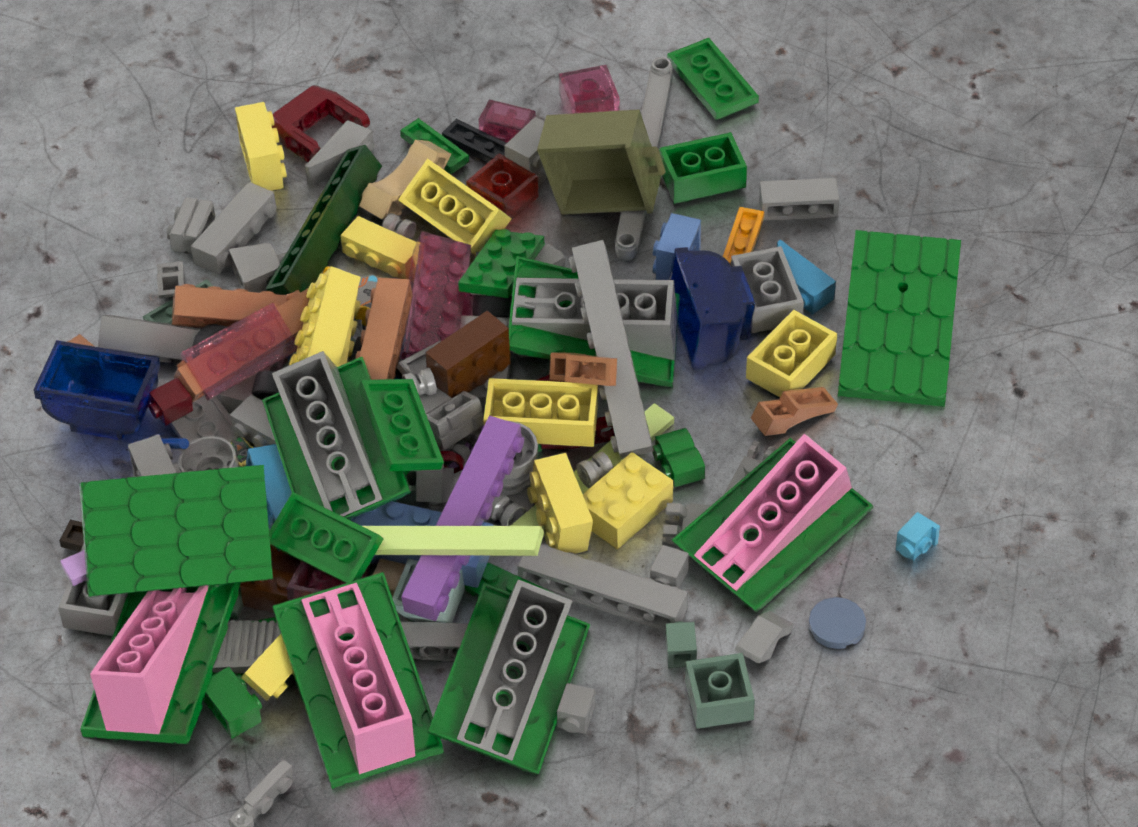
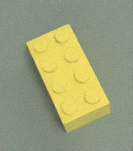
[398,158,512,256]
[289,266,361,367]
[483,378,598,447]

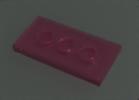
[180,303,298,401]

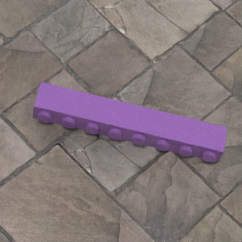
[401,415,524,621]

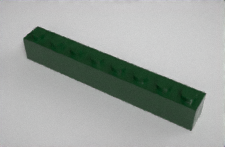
[265,145,382,295]

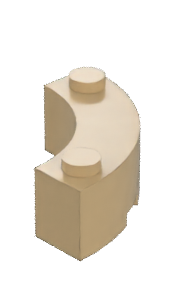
[359,140,451,219]

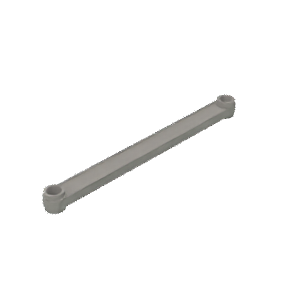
[615,57,672,261]

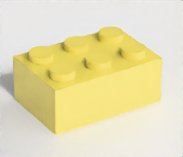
[235,102,287,191]
[746,310,837,397]
[583,452,673,550]
[527,453,593,554]

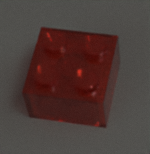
[466,153,538,220]

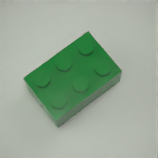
[659,132,747,204]

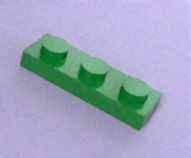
[400,118,469,175]

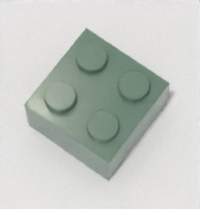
[685,653,755,729]

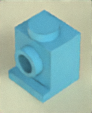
[896,512,940,561]

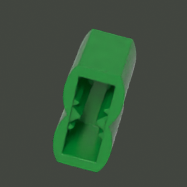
[652,428,705,488]

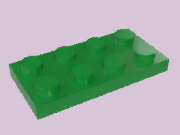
[667,38,759,120]
[458,229,545,298]
[358,379,444,471]
[269,492,384,583]

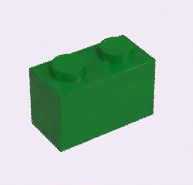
[203,667,262,739]

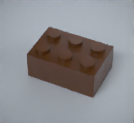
[425,311,510,398]

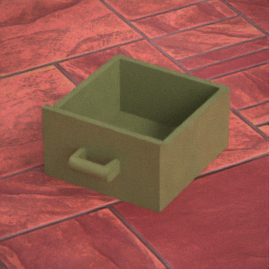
[537,109,666,215]

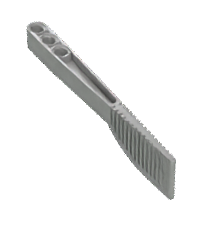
[212,620,468,673]

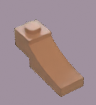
[550,352,617,386]
[751,387,838,436]

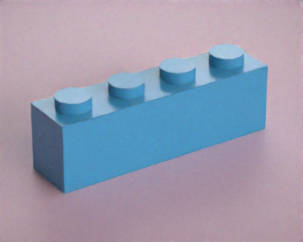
[246,444,292,551]

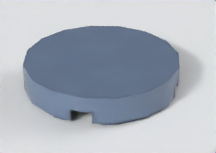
[809,597,866,649]

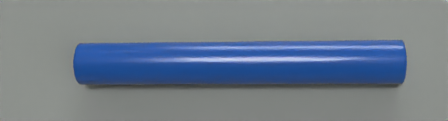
[161,438,189,449]

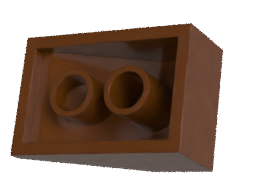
[240,545,317,613]

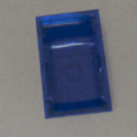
[669,247,756,370]
[33,340,160,440]

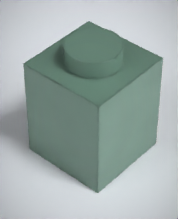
[665,621,697,668]

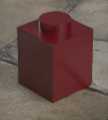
[148,378,193,426]

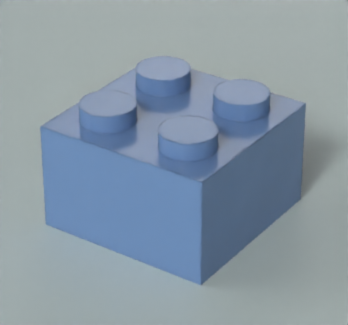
[652,213,701,292]

